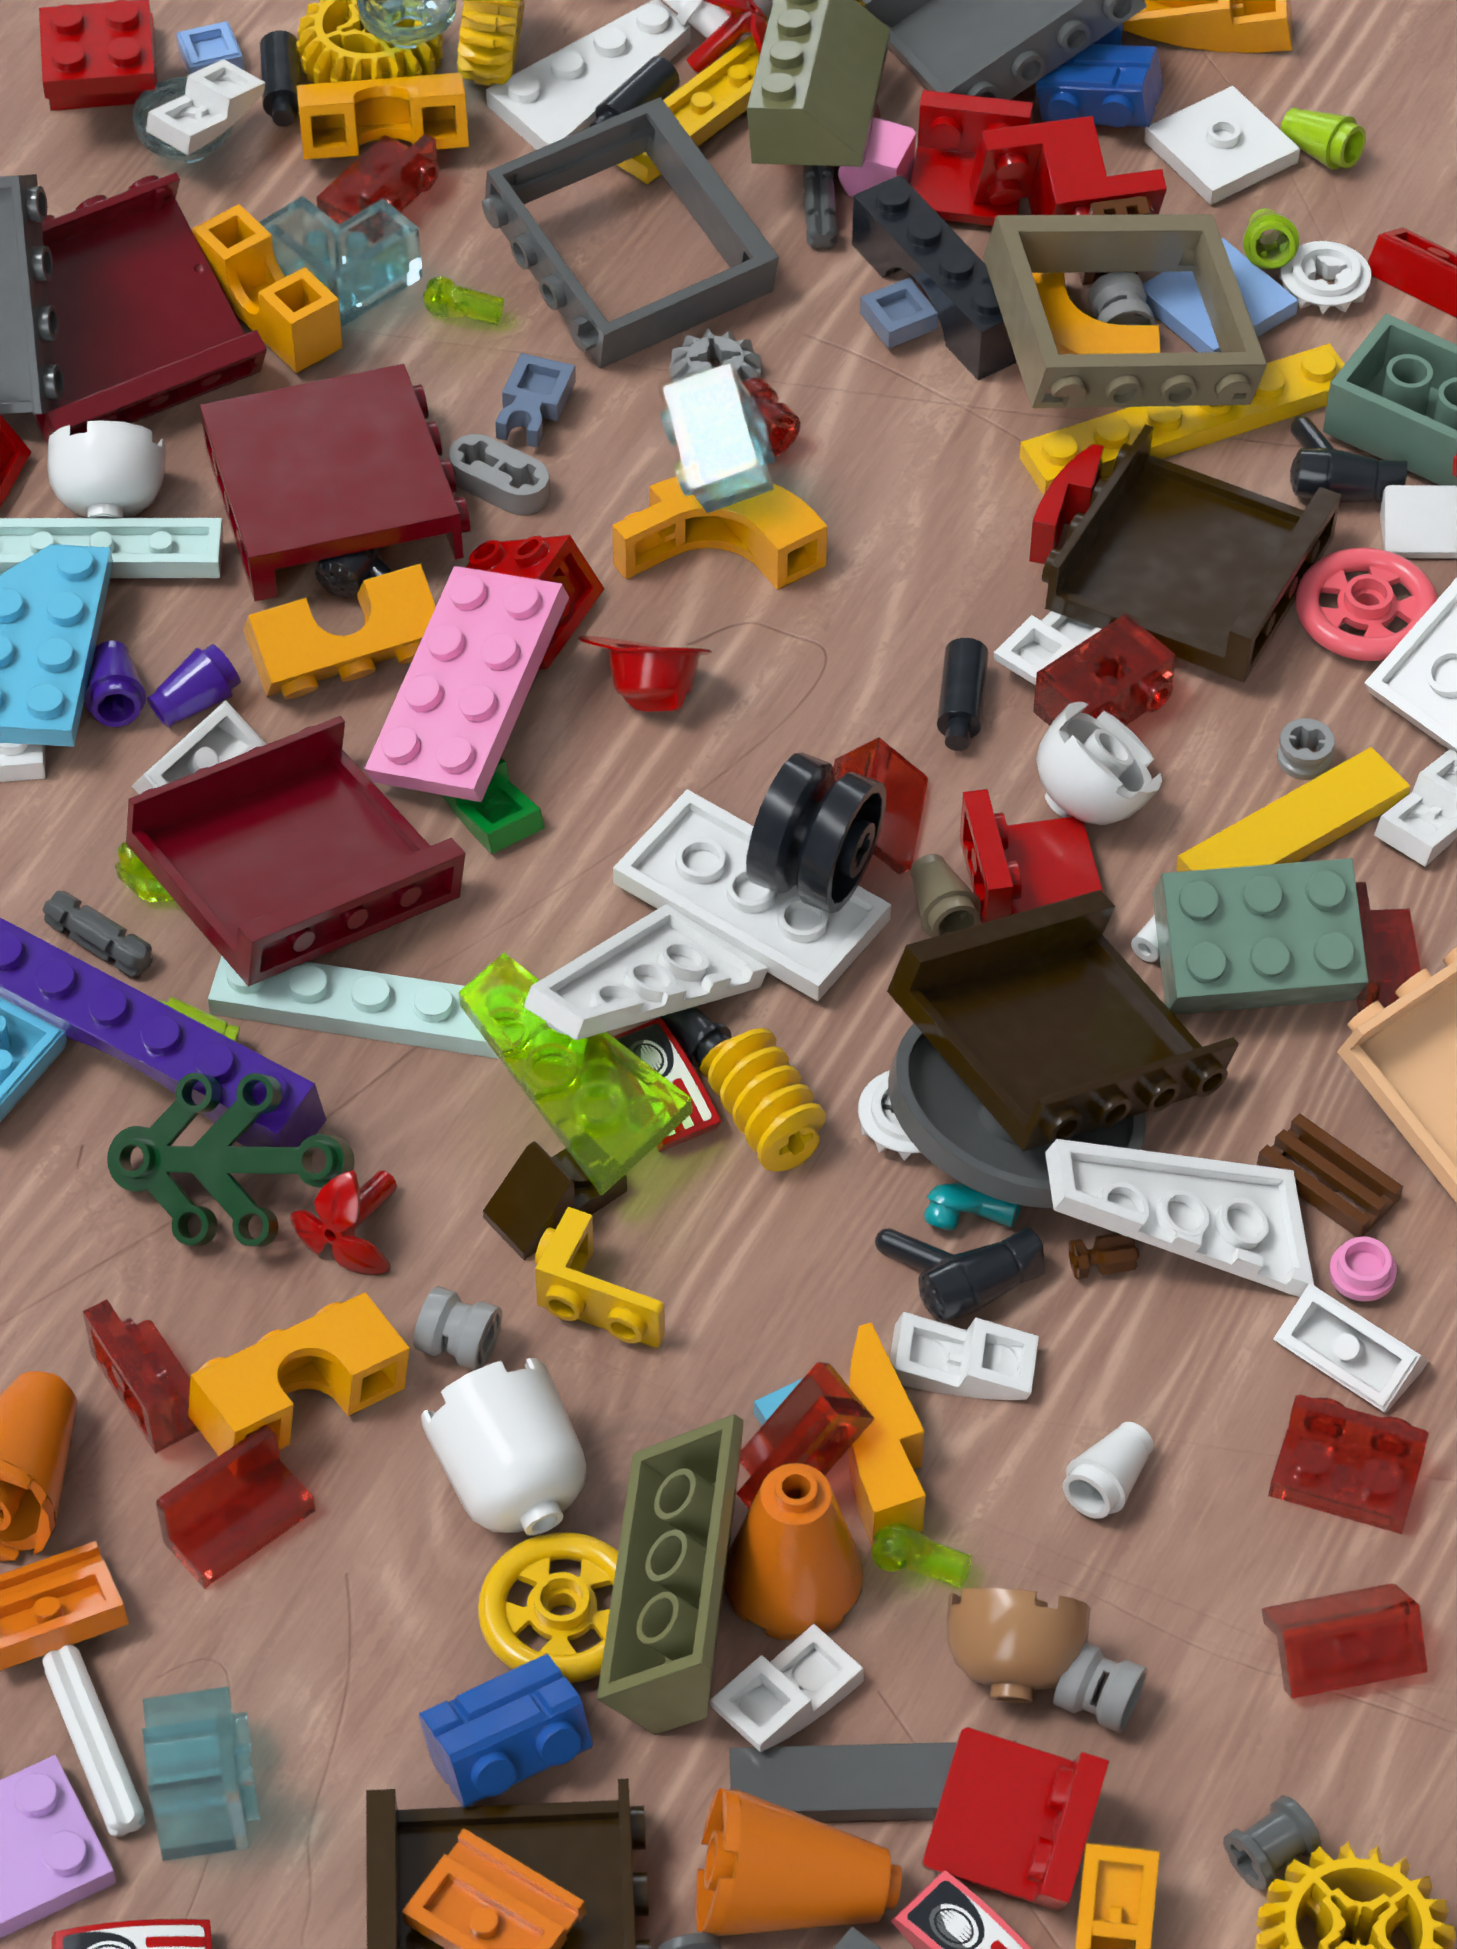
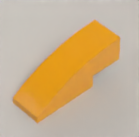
[1122,0,1292,53]
[846,1322,926,1548]

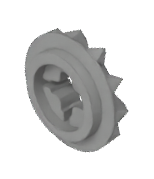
[669,329,761,404]

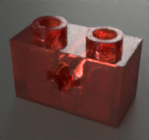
[1033,613,1176,726]

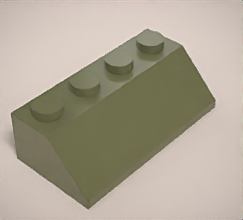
[747,0,890,167]
[597,1414,744,1735]

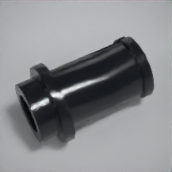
[656,1006,732,1068]

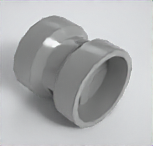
[1088,272,1156,325]
[413,1286,502,1370]
[1053,1642,1147,1734]

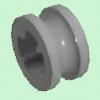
[1277,718,1335,780]

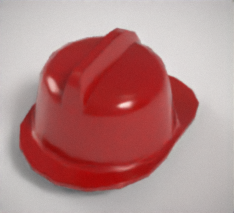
[578,636,712,712]

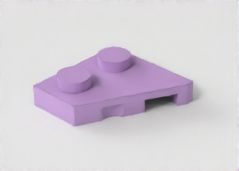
[0,1755,117,1938]

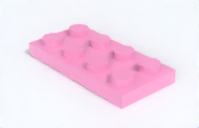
[365,566,569,802]

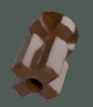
[1069,1233,1139,1279]

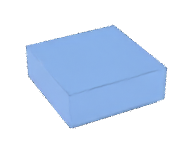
[176,21,244,75]

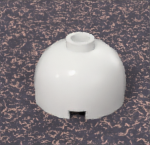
[47,420,166,518]
[1036,702,1162,825]

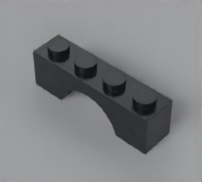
[852,175,1017,381]

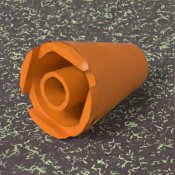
[0,1371,77,1562]
[725,1463,863,1640]
[695,1788,902,1936]

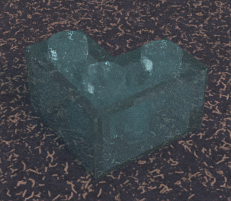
[259,196,422,327]
[660,363,776,513]
[142,1686,260,1861]

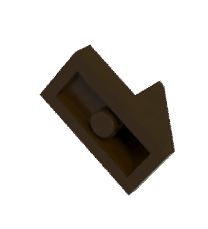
[483,1135,627,1260]

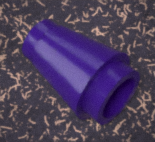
[85,640,146,727]
[147,644,241,728]

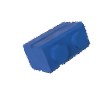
[1036,44,1163,128]
[419,1653,593,1809]

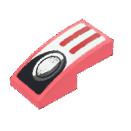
[890,1871,1032,1949]

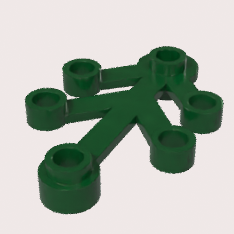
[107,1073,355,1247]

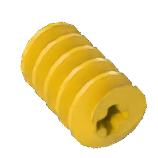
[699,1028,827,1172]

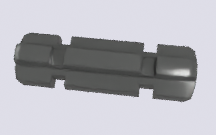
[803,165,837,249]
[42,891,153,977]

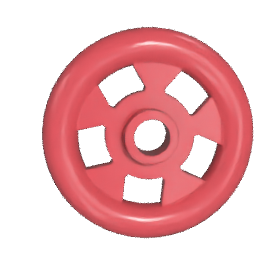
[1295,548,1438,661]

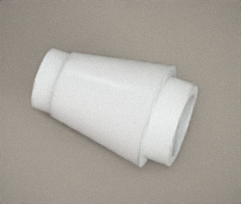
[1063,1422,1154,1519]

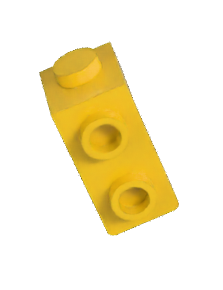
[535,1207,665,1348]

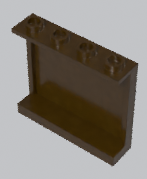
[1042,424,1341,683]
[887,890,1239,1152]
[366,1778,651,1949]

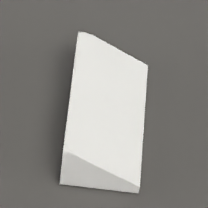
[1380,485,1457,558]
[131,700,267,794]
[1273,1283,1429,1413]

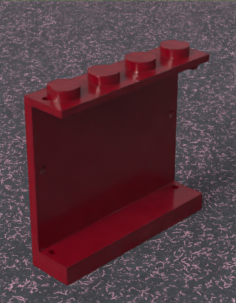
[31,172,267,445]

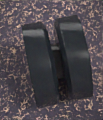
[746,752,886,913]

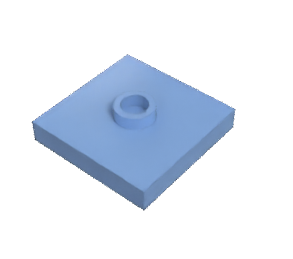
[1143,237,1298,352]

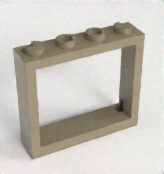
[983,214,1267,409]

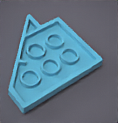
[0,544,113,747]

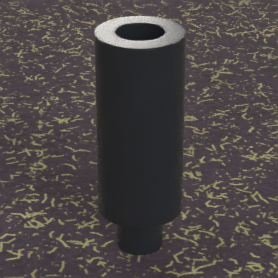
[260,30,301,127]
[590,56,680,127]
[937,638,989,751]

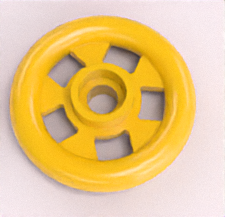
[478,1532,618,1683]

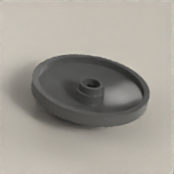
[888,1024,1146,1208]

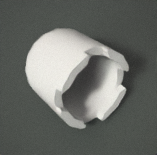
[421,1358,586,1535]

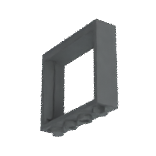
[482,97,779,369]

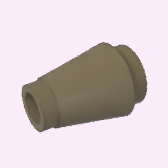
[910,854,981,937]

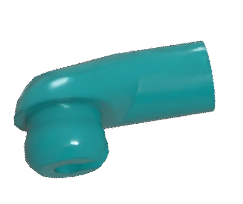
[924,1182,1023,1231]

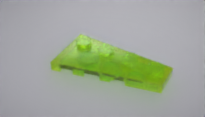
[459,953,693,1195]

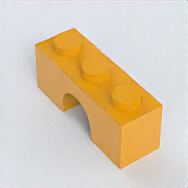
[297,73,469,160]
[192,204,343,373]
[243,563,436,699]
[188,1292,410,1473]

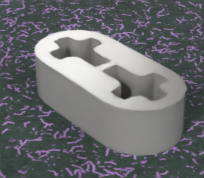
[449,434,550,515]

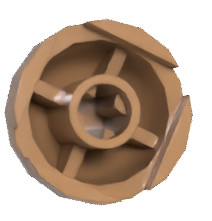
[947,1588,1091,1704]

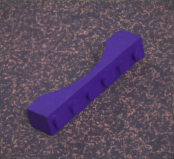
[0,918,327,1147]

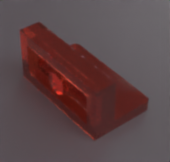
[833,737,928,874]
[1356,882,1421,1013]
[736,1362,875,1509]
[156,1425,316,1589]
[1262,1584,1428,1698]

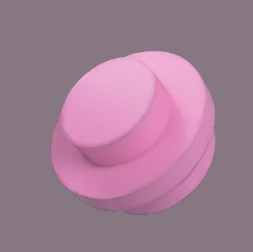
[1329,1237,1397,1301]

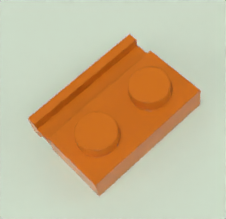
[0,1541,129,1671]
[402,1828,586,1949]

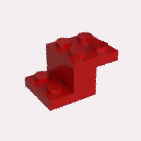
[39,0,160,111]
[969,116,1167,215]

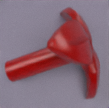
[687,0,769,74]
[290,1170,397,1275]

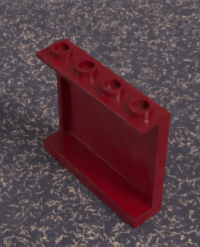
[200,364,471,602]
[126,716,466,987]

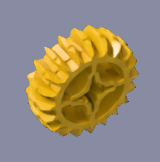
[297,0,444,84]
[457,0,525,86]
[1254,1841,1456,1949]

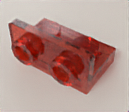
[316,134,439,240]
[83,1299,199,1454]
[1268,1395,1429,1534]

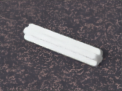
[42,1645,146,1837]

